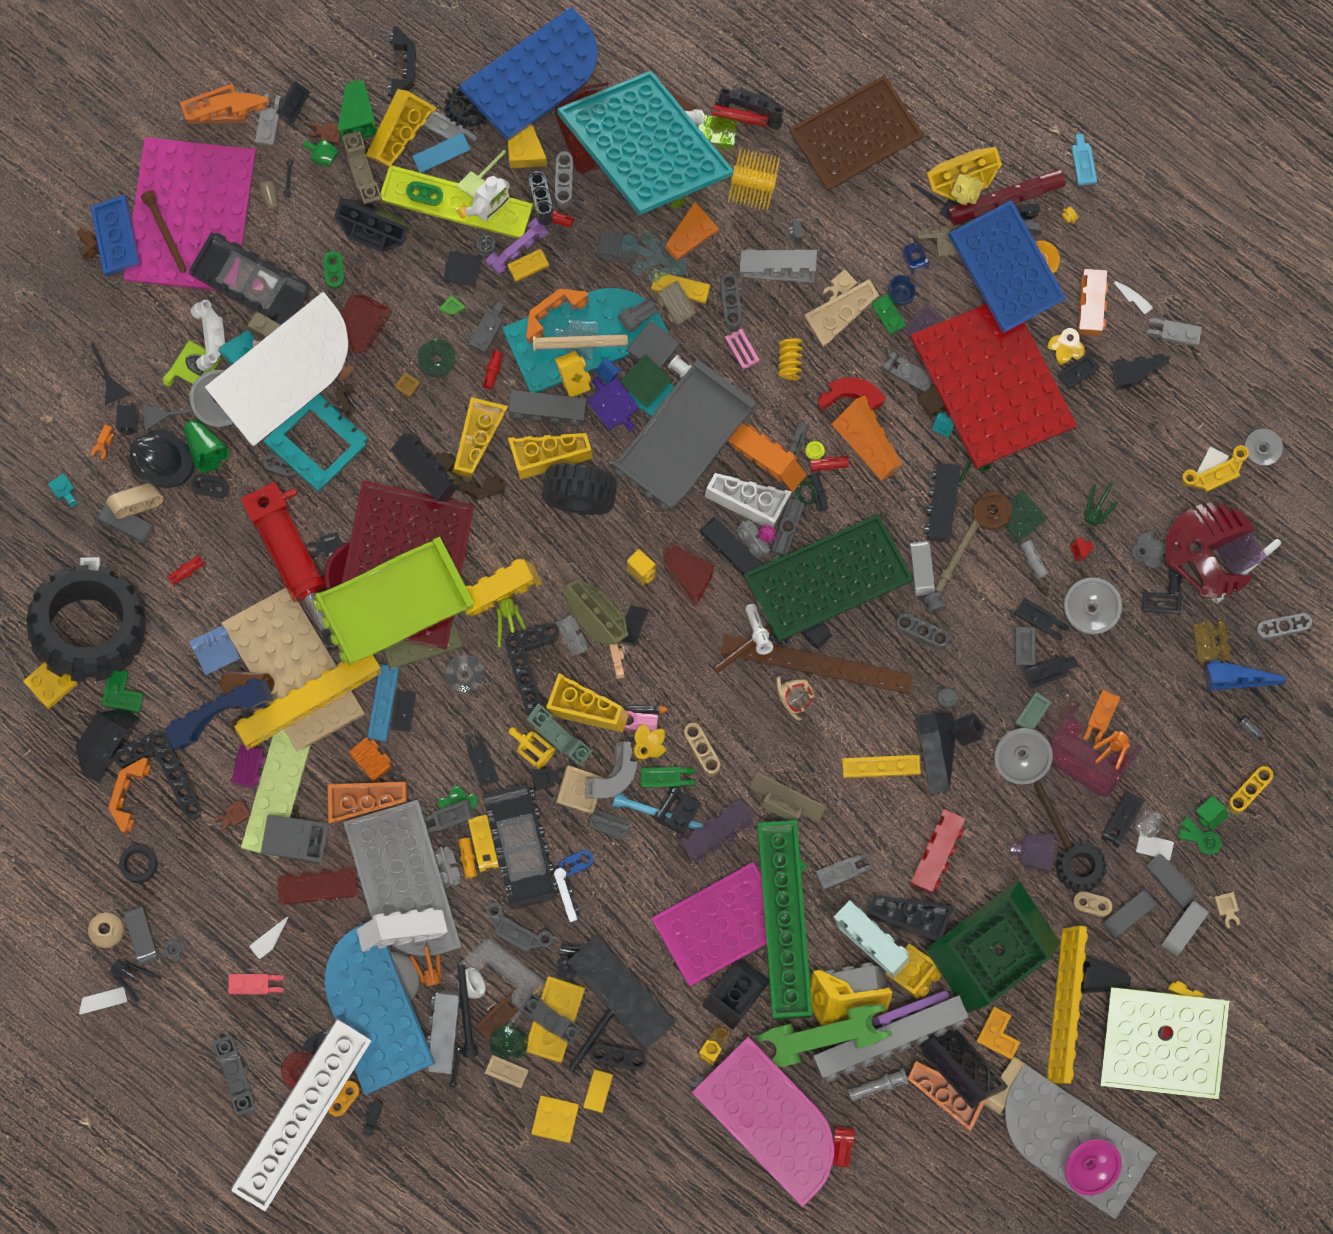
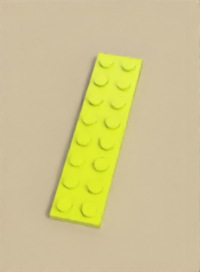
[380,165,533,239]

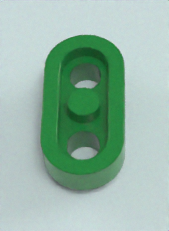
[406,181,443,206]
[323,251,344,289]

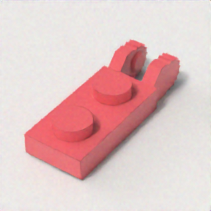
[228,974,284,995]

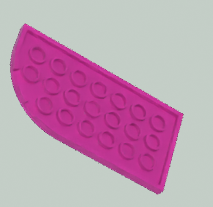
[691,1037,834,1207]

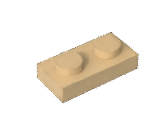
[485,1055,529,1089]

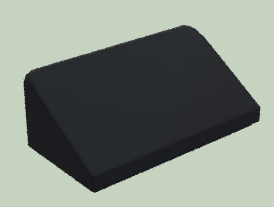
[620,605,648,647]

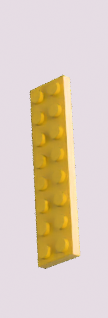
[1047,926,1088,1085]

